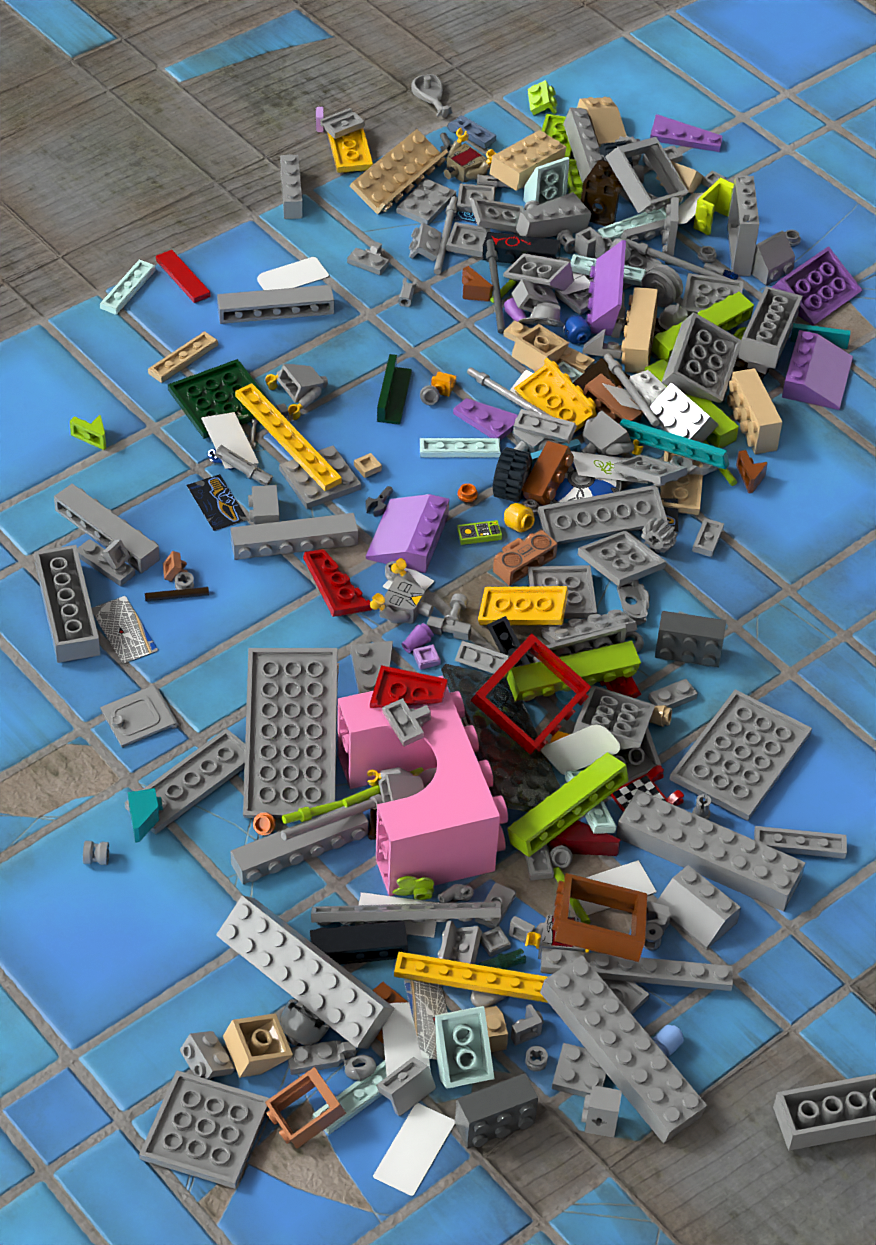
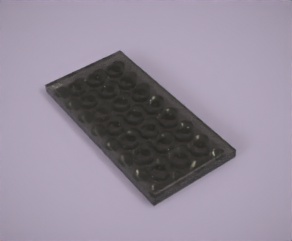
[441,664,560,812]

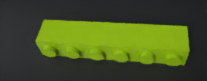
[651,292,754,363]
[645,359,739,448]
[506,640,641,701]
[507,752,629,857]

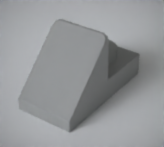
[582,329,622,359]

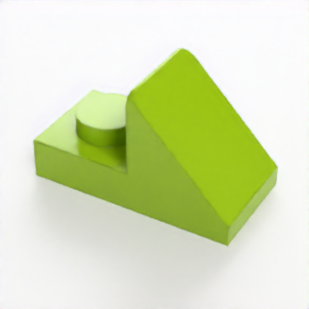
[70,415,106,450]

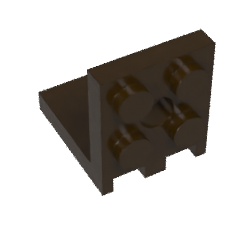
[581,160,623,226]

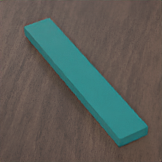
[620,418,729,469]

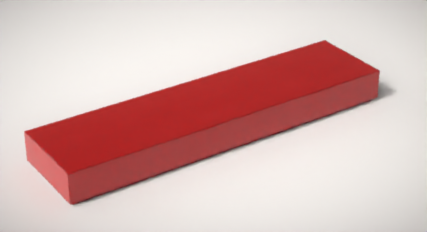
[156,249,211,303]

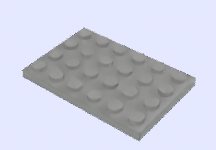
[669,689,812,821]

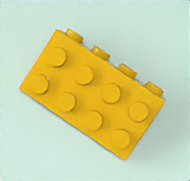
[514,358,597,433]

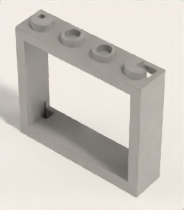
[605,137,689,213]
[727,175,759,276]

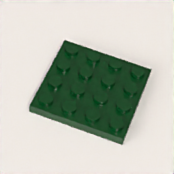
[167,359,274,439]

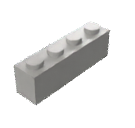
[280,154,302,219]

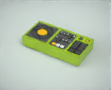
[457,520,502,545]

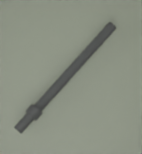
[486,239,505,333]

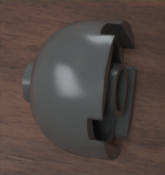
[280,999,330,1046]

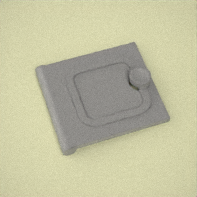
[100,685,179,748]

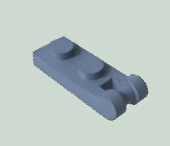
[448,115,497,149]

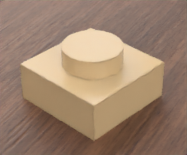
[354,453,382,478]

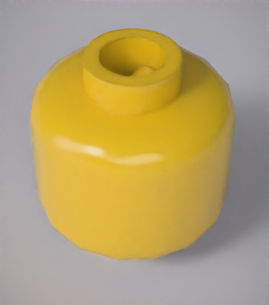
[504,503,535,532]

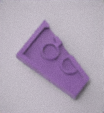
[453,398,518,441]

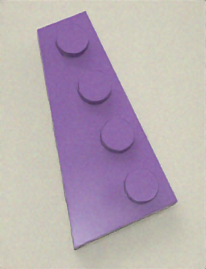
[650,114,723,152]

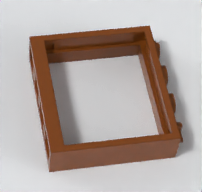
[552,873,647,962]

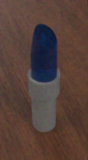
[704,263,739,280]

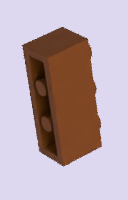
[522,441,574,506]

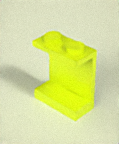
[693,178,734,235]

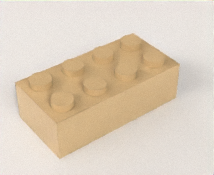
[489,130,566,191]
[621,287,657,373]
[727,368,783,454]

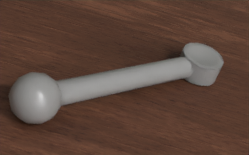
[249,418,259,450]

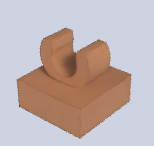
[163,551,188,581]

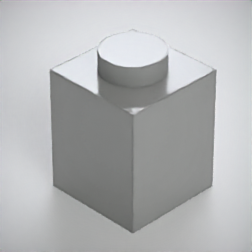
[574,227,602,258]

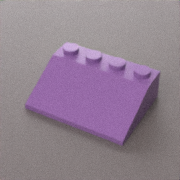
[586,240,626,336]
[771,246,862,326]
[782,330,853,410]
[366,494,450,573]

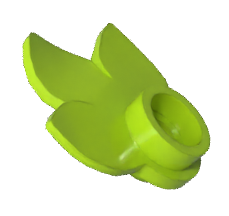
[392,876,434,900]

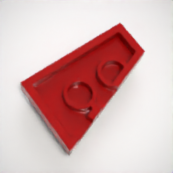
[370,665,448,708]

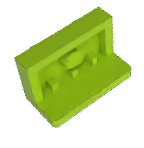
[527,80,558,115]

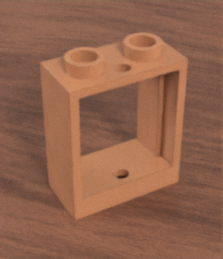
[265,1067,346,1149]

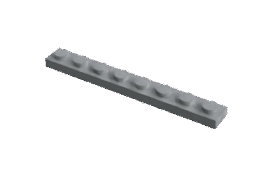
[311,901,501,925]
[540,948,733,991]

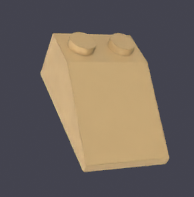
[577,97,626,147]

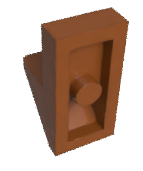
[462,266,493,301]
[736,450,768,493]

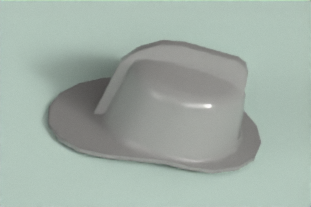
[518,302,564,327]
[658,303,688,330]

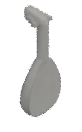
[411,74,452,118]

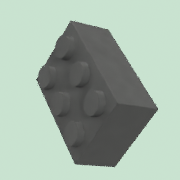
[655,611,726,667]
[455,1073,538,1149]

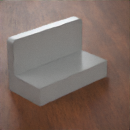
[376,1057,436,1116]

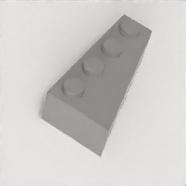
[516,192,592,238]

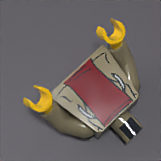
[444,128,497,183]

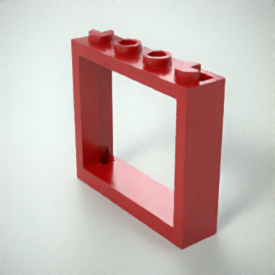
[470,633,591,755]

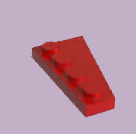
[303,549,372,617]

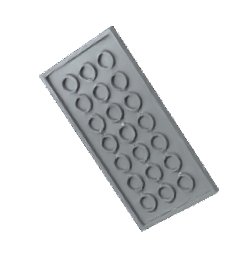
[243,648,338,818]

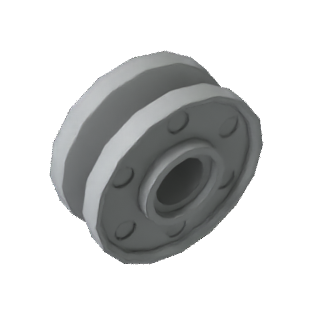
[641,264,683,307]

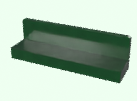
[377,354,412,424]

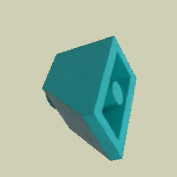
[128,788,163,843]

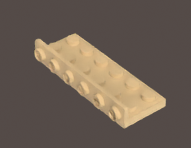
[350,129,448,215]

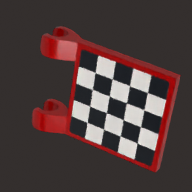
[610,765,684,813]

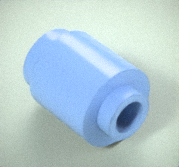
[652,1025,684,1058]

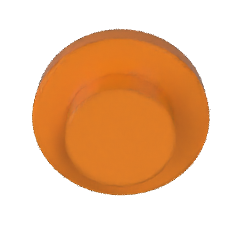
[457,483,478,502]
[253,812,276,836]

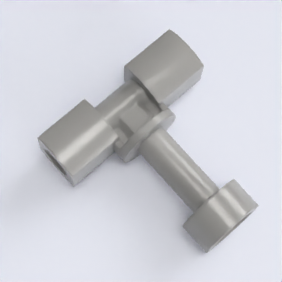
[427,593,472,641]

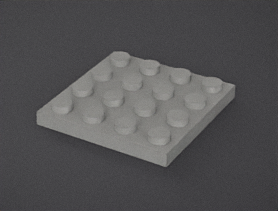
[139,1070,270,1188]

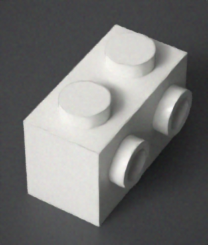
[629,370,667,407]

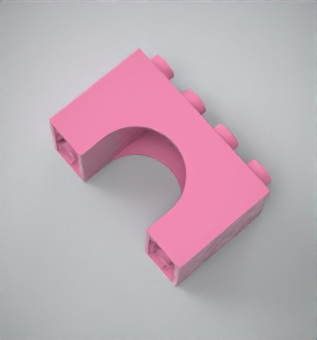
[337,676,508,896]

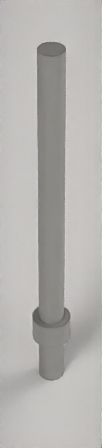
[434,196,458,275]
[626,239,730,279]
[604,353,660,427]
[467,367,552,417]
[281,794,383,841]

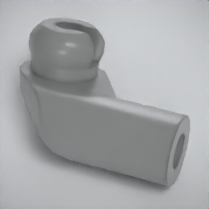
[438,884,474,903]

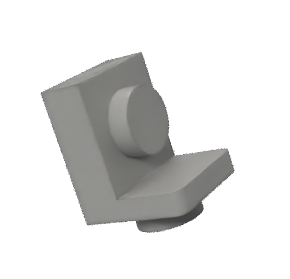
[511,1004,544,1046]

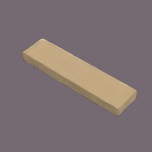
[148,331,218,383]

